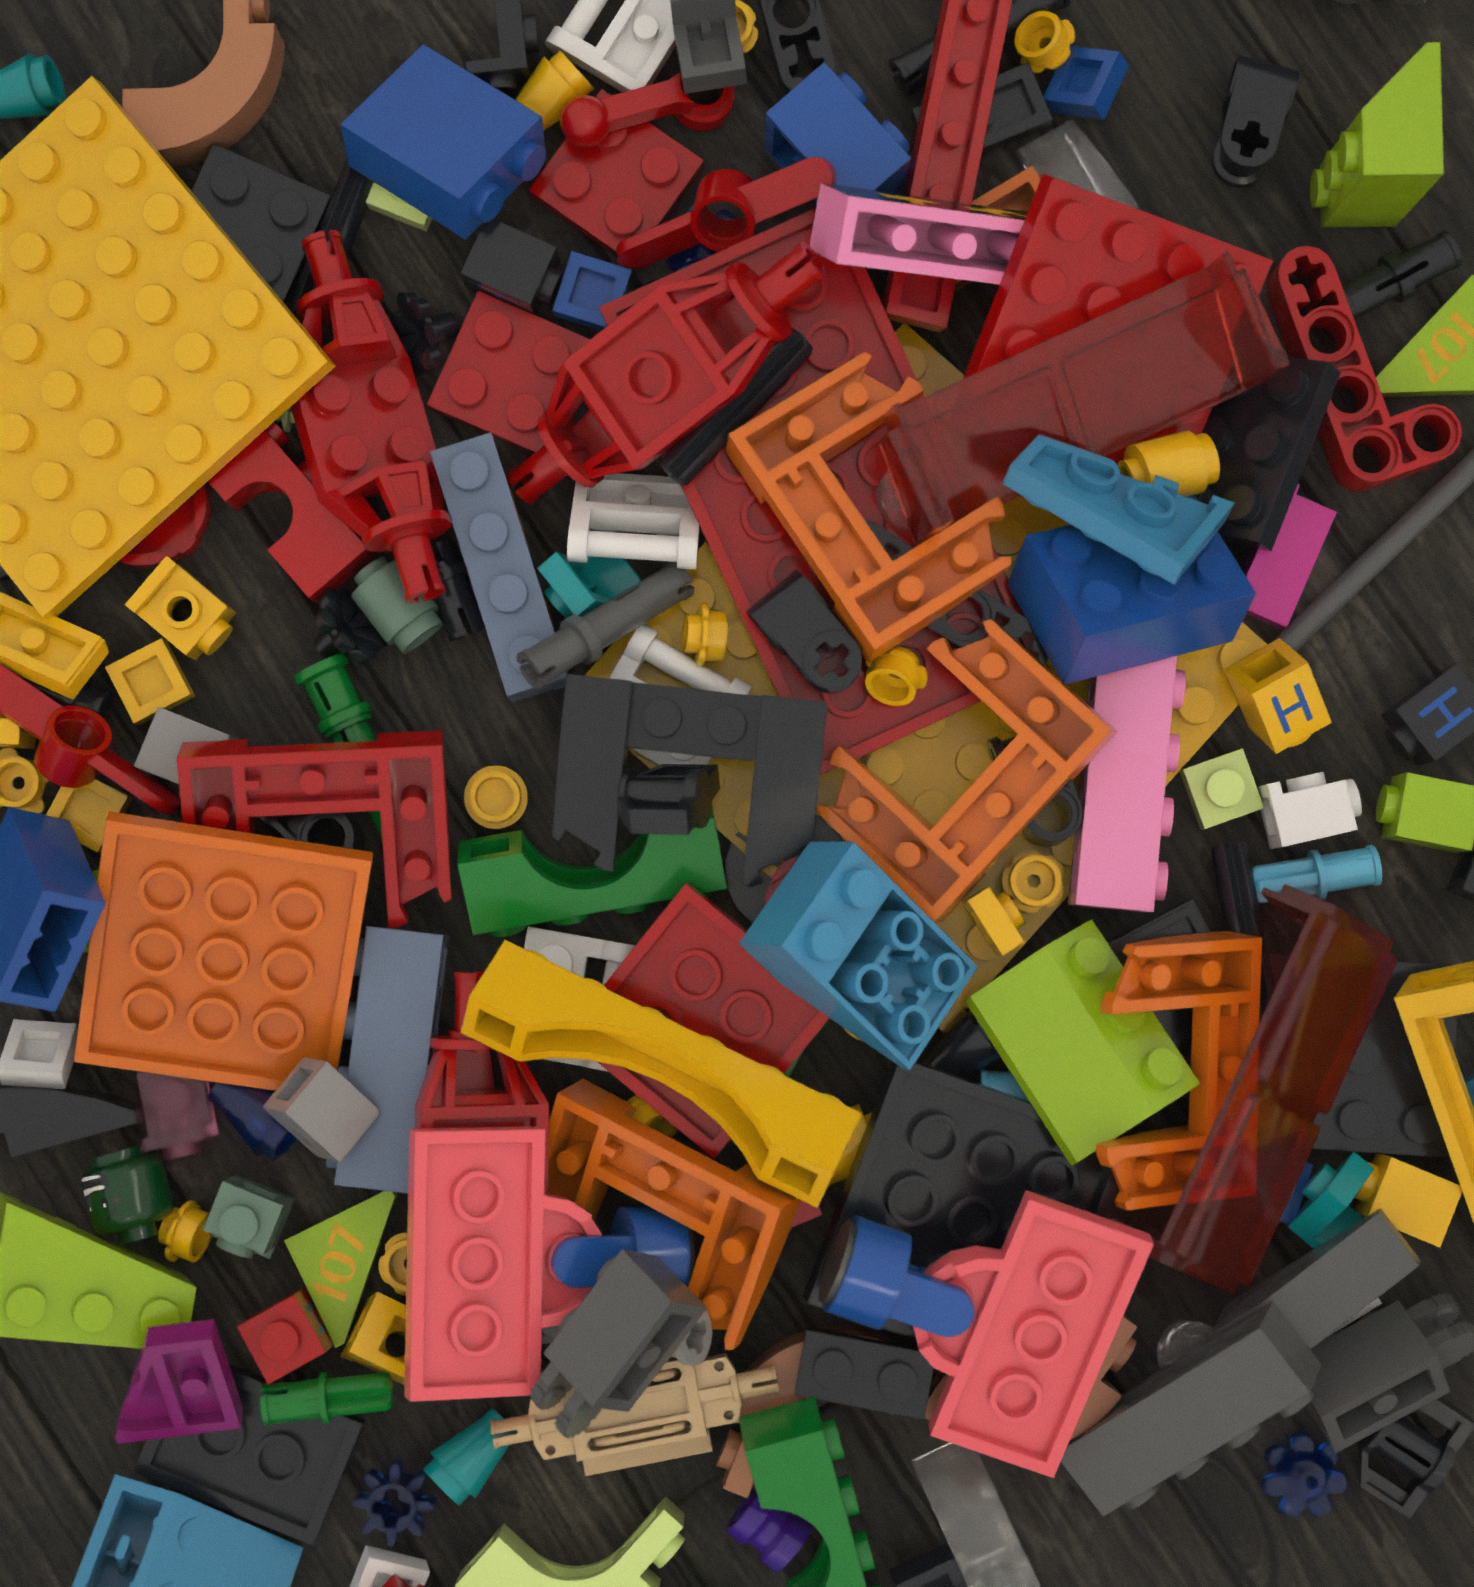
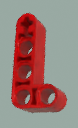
[1266,246,1462,492]

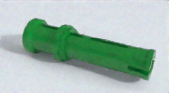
[293,653,383,845]

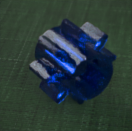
[353,1458,437,1546]

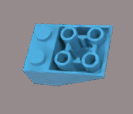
[739,841,978,1070]
[72,1474,304,1587]

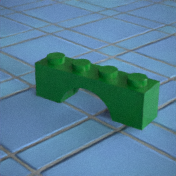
[457,805,727,937]
[739,1397,881,1587]

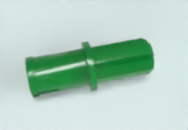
[260,1372,394,1425]

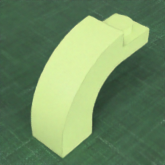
[454,1496,685,1587]

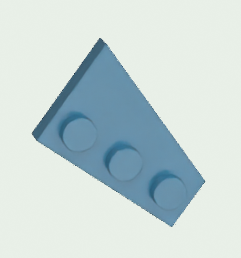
[1002,434,1234,585]

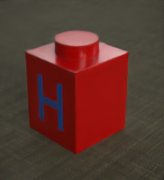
[237,1286,334,1384]

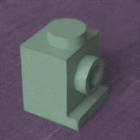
[203,1175,296,1259]

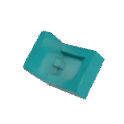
[537,552,643,618]
[1288,1152,1374,1249]

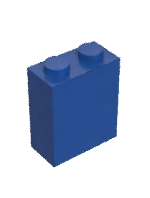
[340,44,546,240]
[0,807,106,1012]

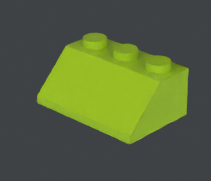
[1310,42,1444,227]
[964,919,1200,1166]

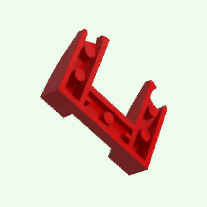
[176,730,452,928]

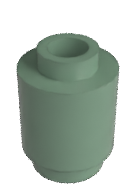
[351,556,443,654]

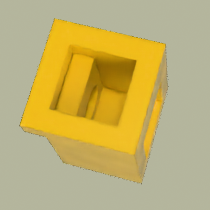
[125,556,237,660]
[340,1292,406,1385]

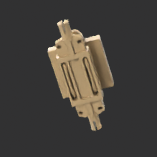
[490,1353,780,1476]

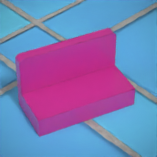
[1240,484,1337,630]

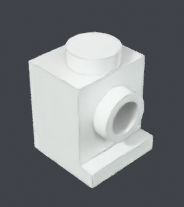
[1257,772,1362,849]

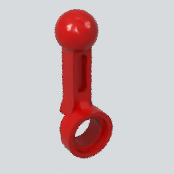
[560,72,734,147]

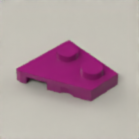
[115,1319,244,1444]

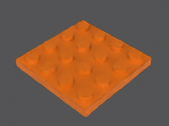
[74,811,373,1091]

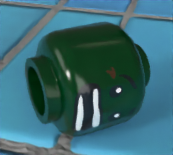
[80,1145,174,1245]

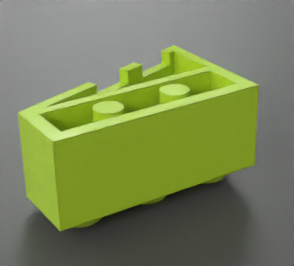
[0,1191,196,1349]

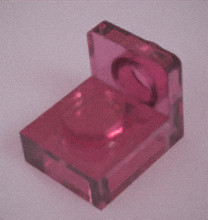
[136,1072,219,1160]

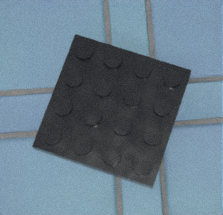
[803,1061,1126,1339]

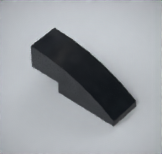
[0,1086,151,1158]

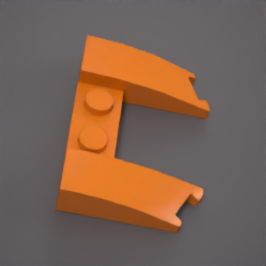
[726,352,1012,663]
[816,619,1118,923]
[1096,931,1262,1211]
[549,1079,801,1350]

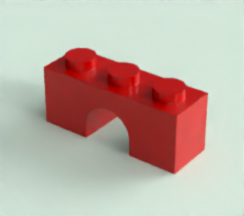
[208,421,376,606]

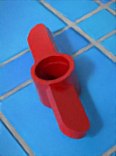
[616,157,836,269]
[0,664,181,815]

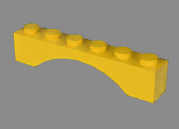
[460,940,862,1208]

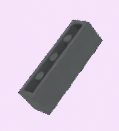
[1061,1301,1322,1517]

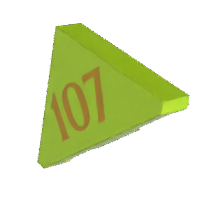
[1376,275,1474,397]
[284,1191,398,1348]

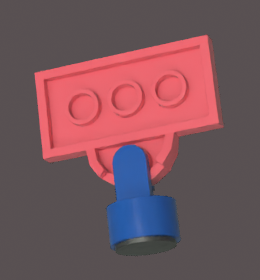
[404,1126,695,1402]
[819,1190,1154,1478]

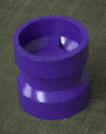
[725,1488,814,1573]

